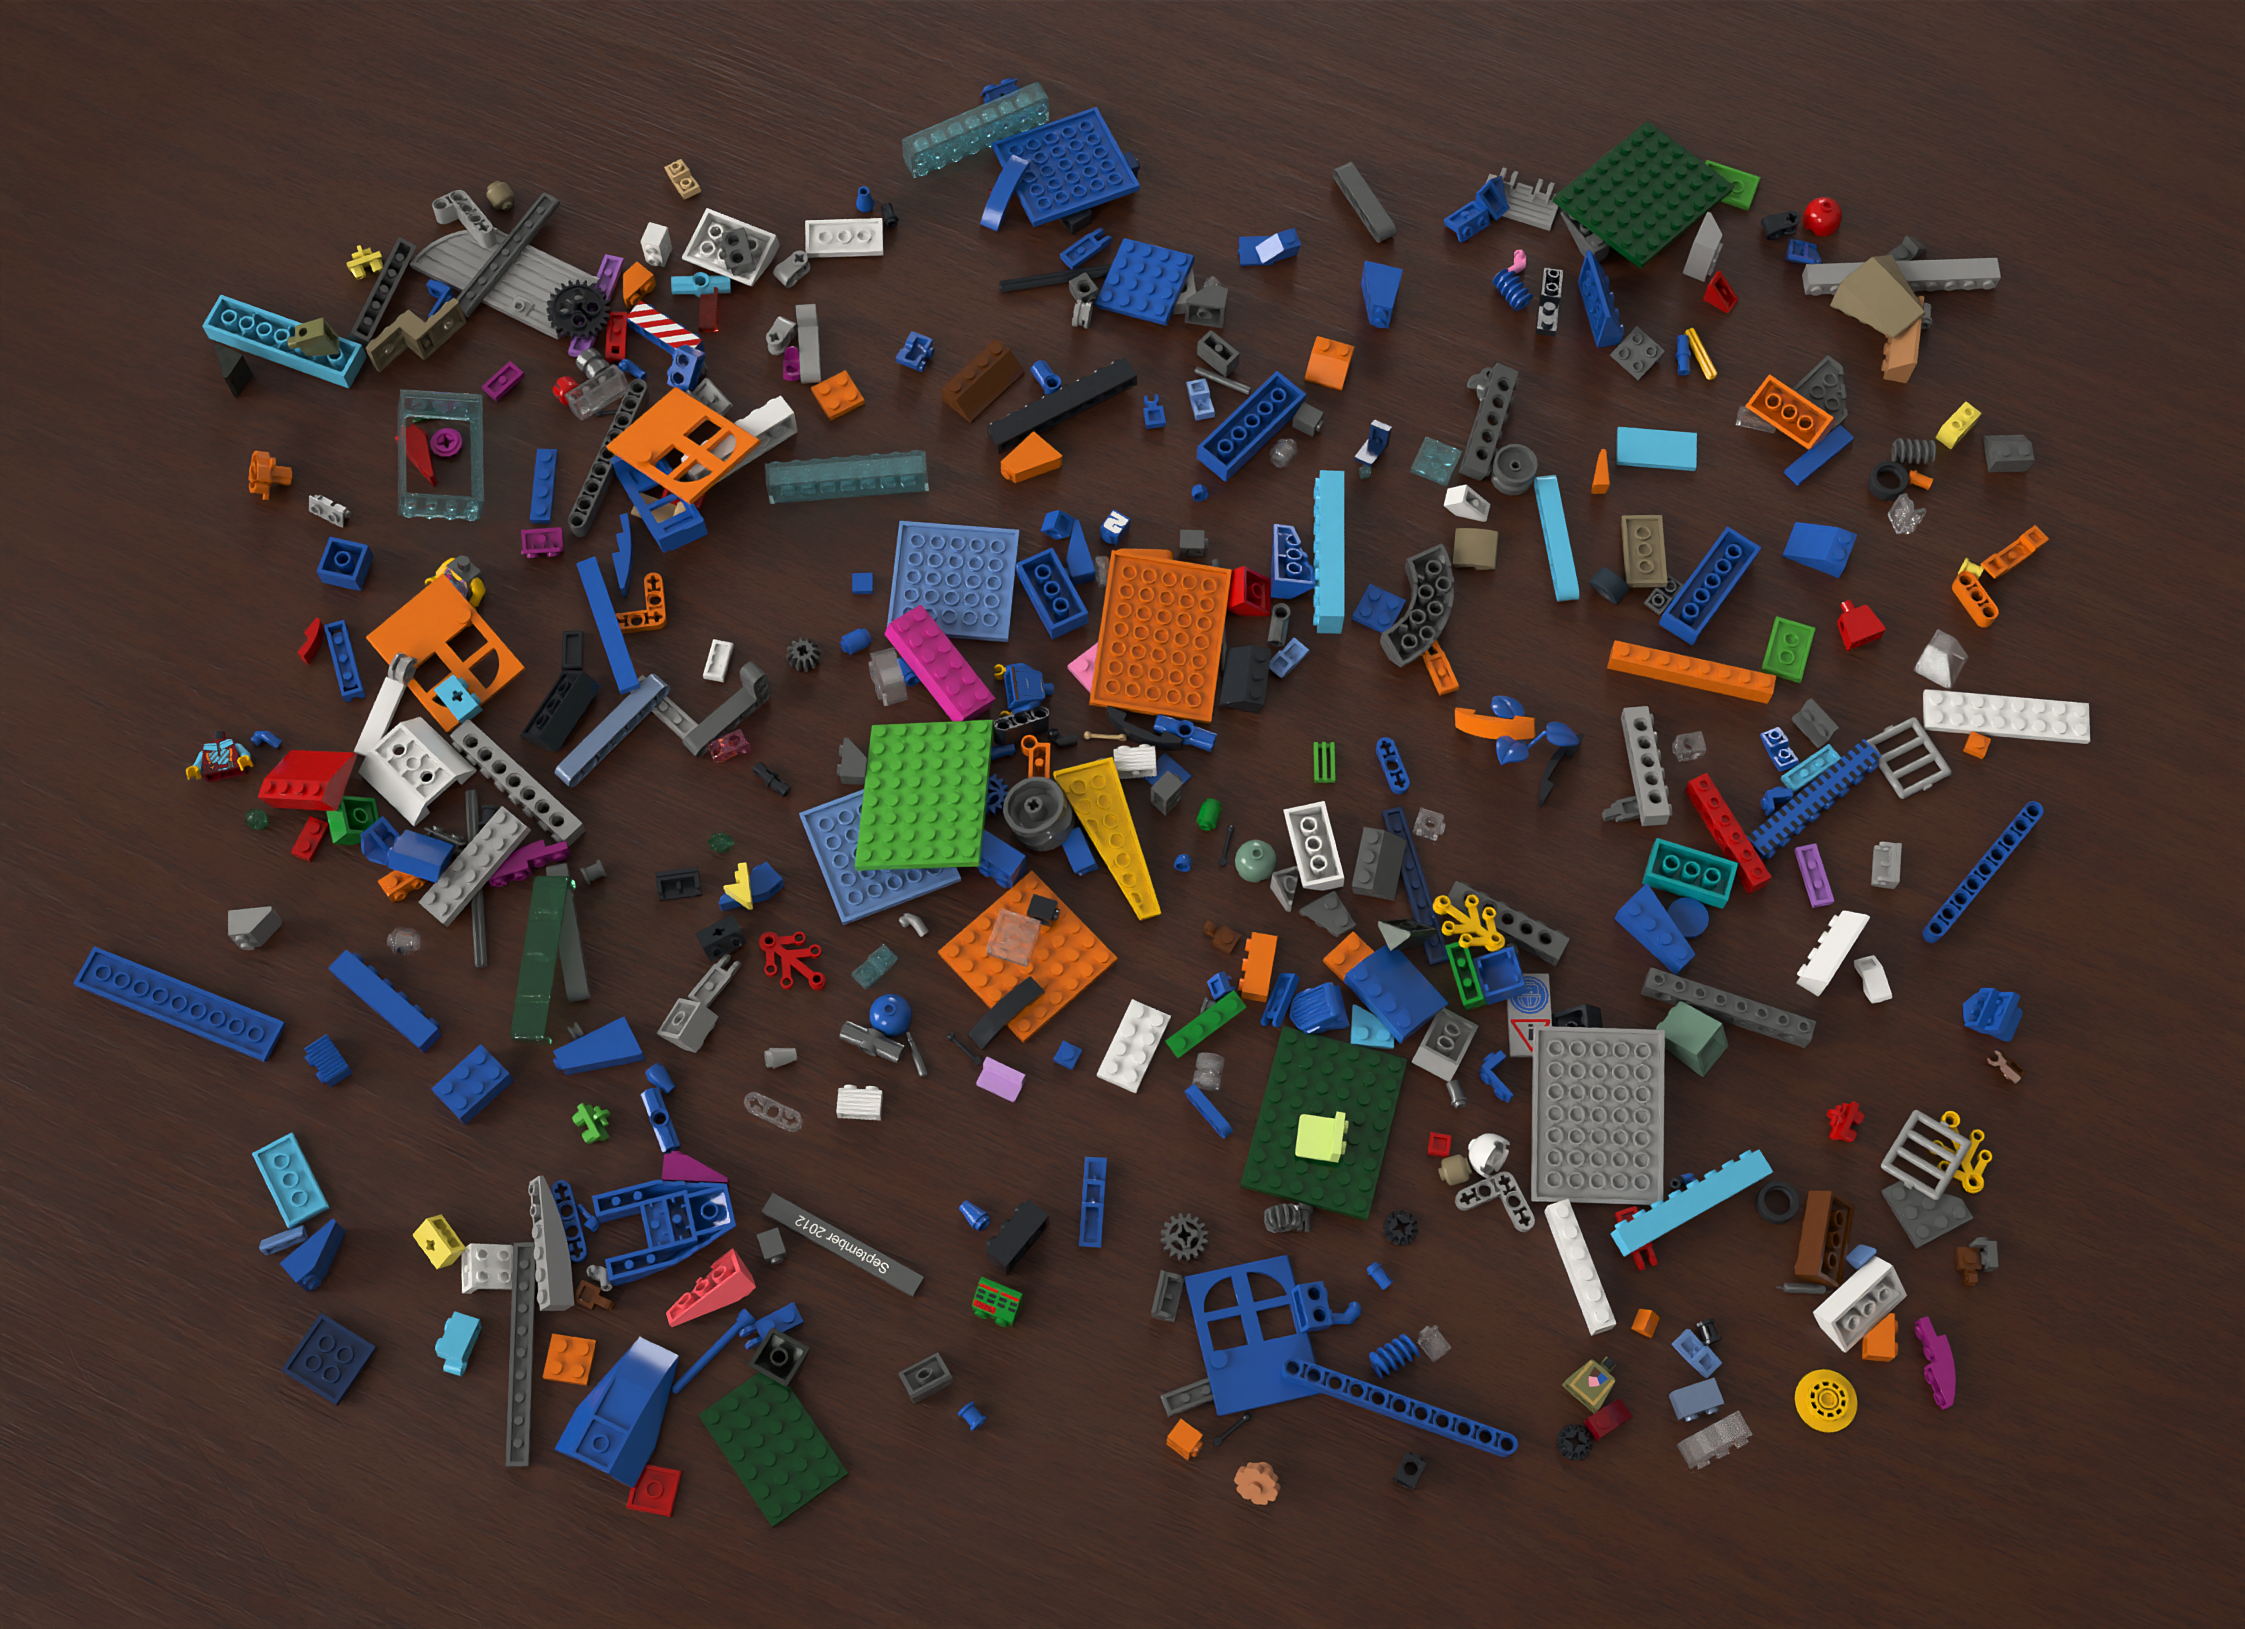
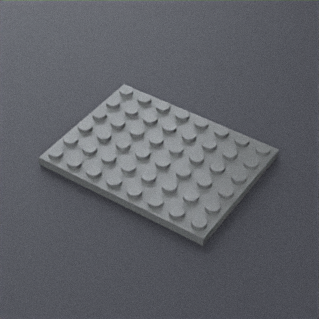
[1531,1026,1665,1205]

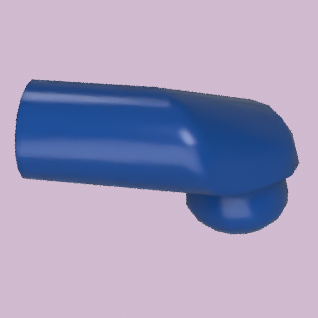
[618,359,647,380]
[1333,1301,1362,1325]

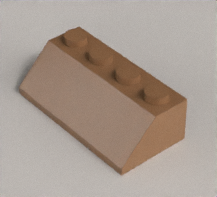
[1881,296,1924,383]

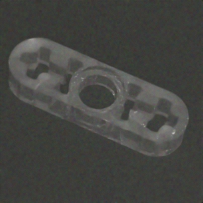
[744,1092,803,1132]

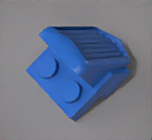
[1289,982,1349,1034]
[1963,988,2023,1042]

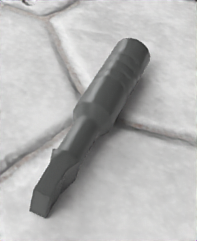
[906,1031,928,1078]

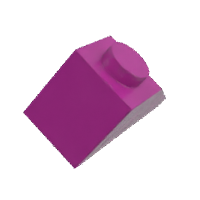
[662,1151,730,1188]

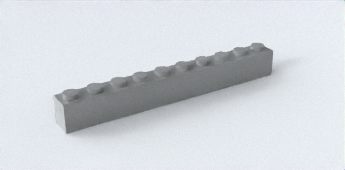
[1802,258,2001,296]

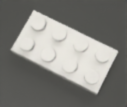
[805,218,883,258]
[1097,999,1171,1093]

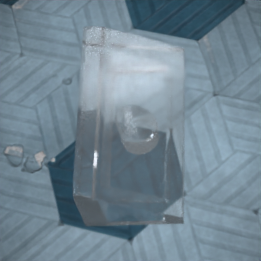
[1735,406,1776,433]

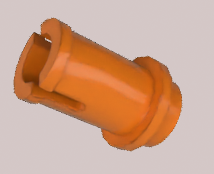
[1908,470,1933,490]

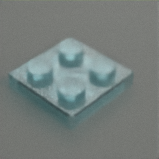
[1410,437,1462,486]

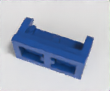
[1062,827,1099,876]

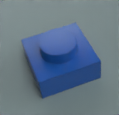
[1053,1040,1082,1071]

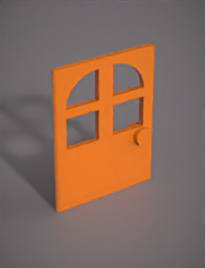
[607,387,761,505]
[366,574,525,733]

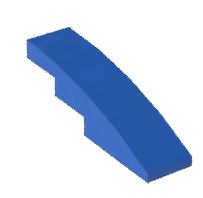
[612,513,634,598]
[1079,1156,1107,1247]

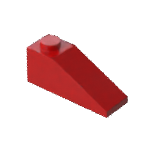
[395,424,437,487]

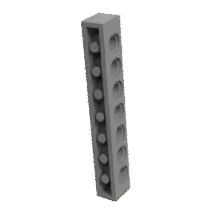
[450,719,586,846]

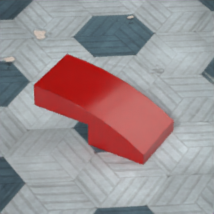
[297,618,325,665]

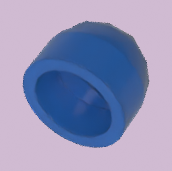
[1191,484,1209,502]
[1174,854,1192,872]

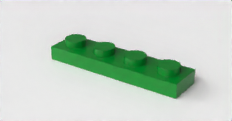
[1165,990,1246,1058]

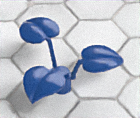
[1491,696,1579,765]

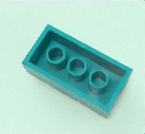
[1642,838,1738,909]

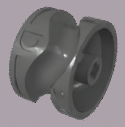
[1003,777,1075,851]

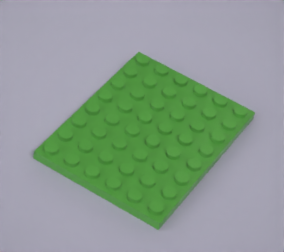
[855,720,994,871]

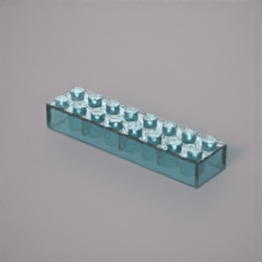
[902,81,1049,178]
[765,450,929,504]

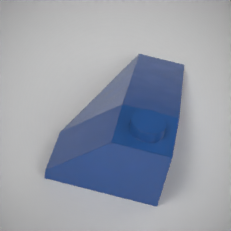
[1270,524,1315,599]

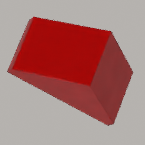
[1703,271,1739,313]

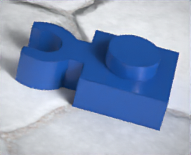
[1143,394,1166,429]

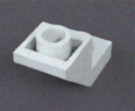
[1854,955,1892,1004]

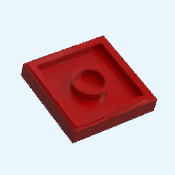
[626,1464,682,1517]

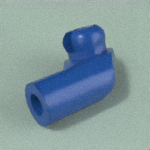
[251,731,283,749]

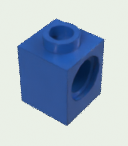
[1041,510,1075,540]

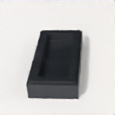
[561,631,584,671]

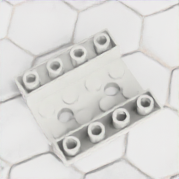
[358,717,476,827]

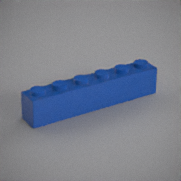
[328,949,442,1053]

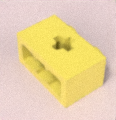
[1936,402,1982,449]
[413,1214,466,1269]

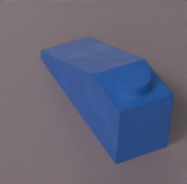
[1064,519,1095,586]

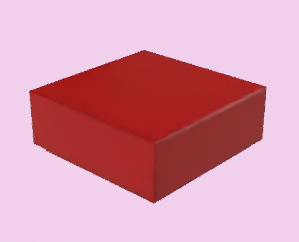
[1427,1132,1452,1158]

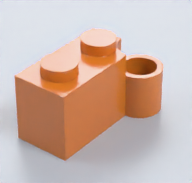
[1021,735,1050,779]

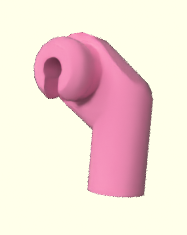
[1507,250,1526,275]

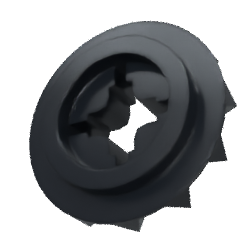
[1383,1210,1419,1245]
[1556,1424,1593,1461]

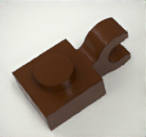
[1203,921,1241,955]
[1987,1048,2027,1084]
[1956,1247,1982,1286]
[574,1280,616,1311]

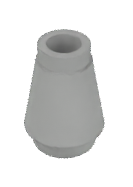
[764,1048,797,1069]

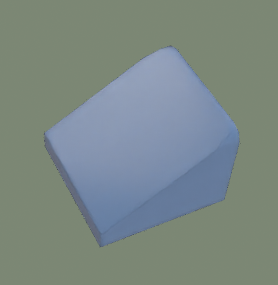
[1846,1244,1877,1270]

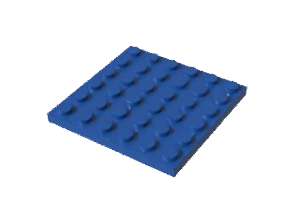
[992,107,1140,227]

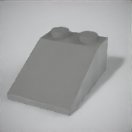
[1412,1008,1478,1082]

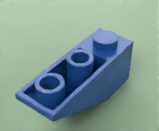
[718,862,785,911]

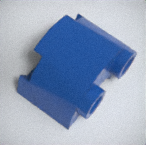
[895,331,935,372]

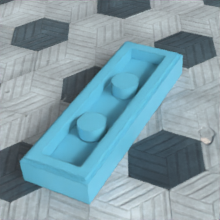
[1780,744,1841,794]

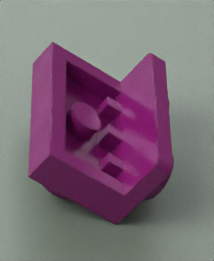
[521,527,565,558]

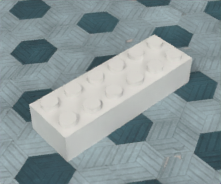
[681,395,798,484]

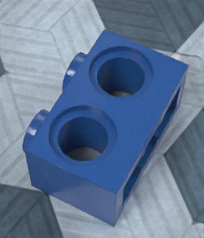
[666,344,706,392]
[1291,1281,1333,1333]

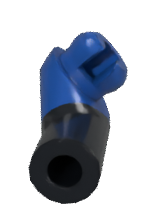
[1670,1173,1696,1189]

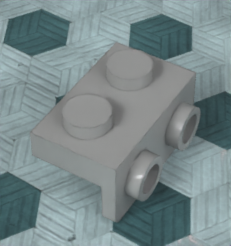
[686,378,733,421]

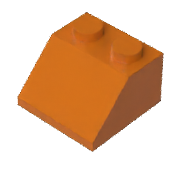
[1304,336,1355,391]

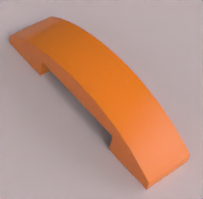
[1980,525,2049,579]
[1455,707,1536,740]

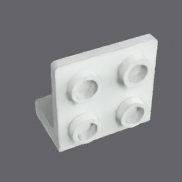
[461,1243,513,1294]

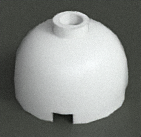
[1468,1133,1510,1178]

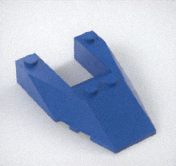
[592,1180,736,1286]

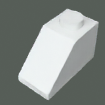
[1444,485,1490,522]

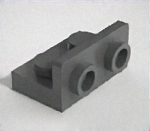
[1792,698,1839,748]

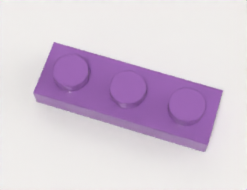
[1794,844,1834,908]

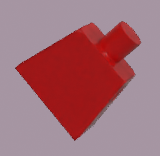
[1837,600,1886,651]

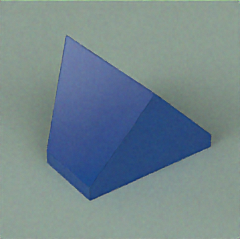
[1475,175,1510,221]

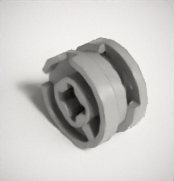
[1072,299,1093,329]
[388,652,417,685]

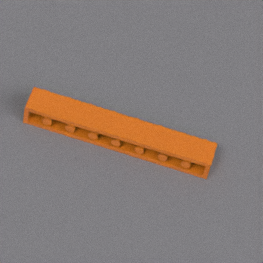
[1607,640,1776,704]

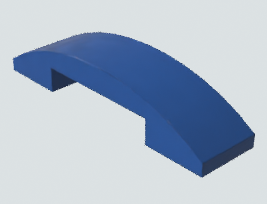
[980,154,1030,232]

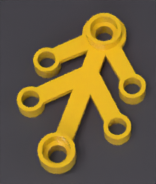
[1433,895,1505,952]
[1930,1111,1992,1193]

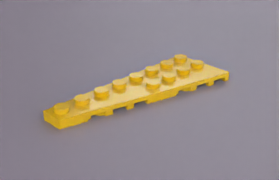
[1053,757,1161,920]

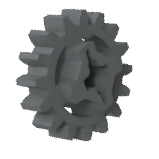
[1160,1213,1208,1262]

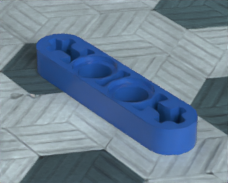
[551,1180,588,1264]

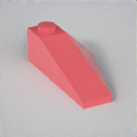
[666,1248,756,1327]

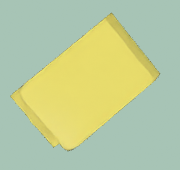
[723,862,753,909]

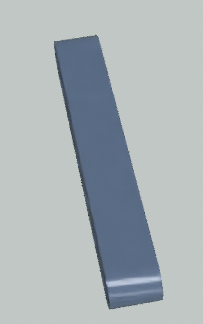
[555,674,670,788]

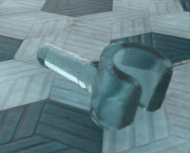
[1358,464,1371,479]

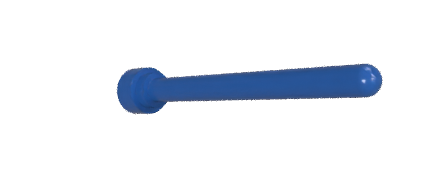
[671,1308,756,1394]

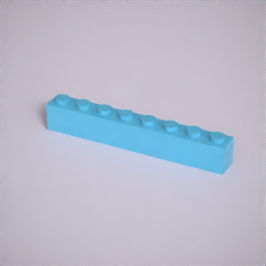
[1610,1150,1773,1257]

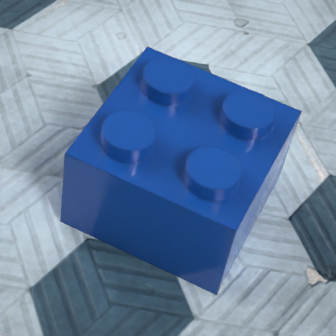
[316,537,374,591]

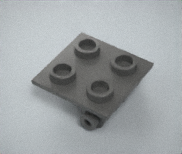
[1610,326,1665,380]

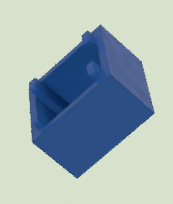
[1472,946,1529,1005]

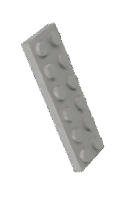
[419,806,531,927]

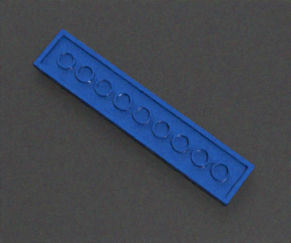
[73,946,286,1063]

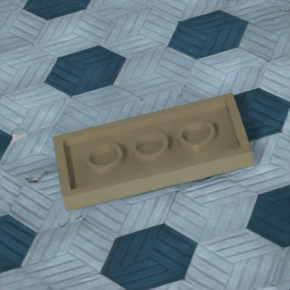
[1621,515,1668,587]

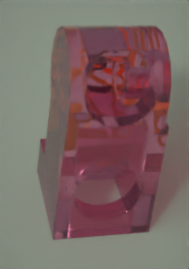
[708,729,751,763]

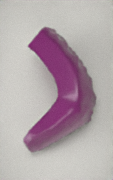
[783,346,801,381]

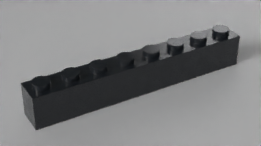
[986,357,1137,454]

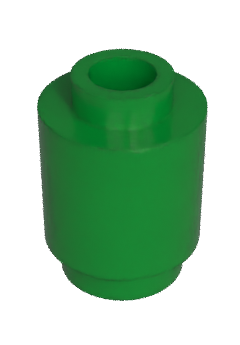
[1196,798,1222,831]

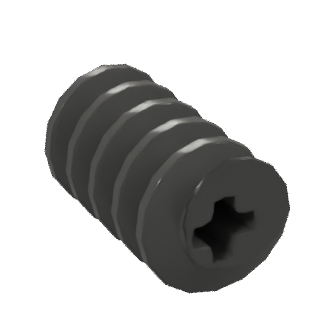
[1891,438,1936,465]

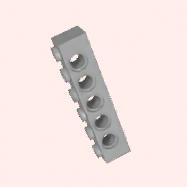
[1621,706,1672,826]

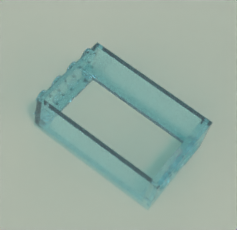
[397,389,484,521]

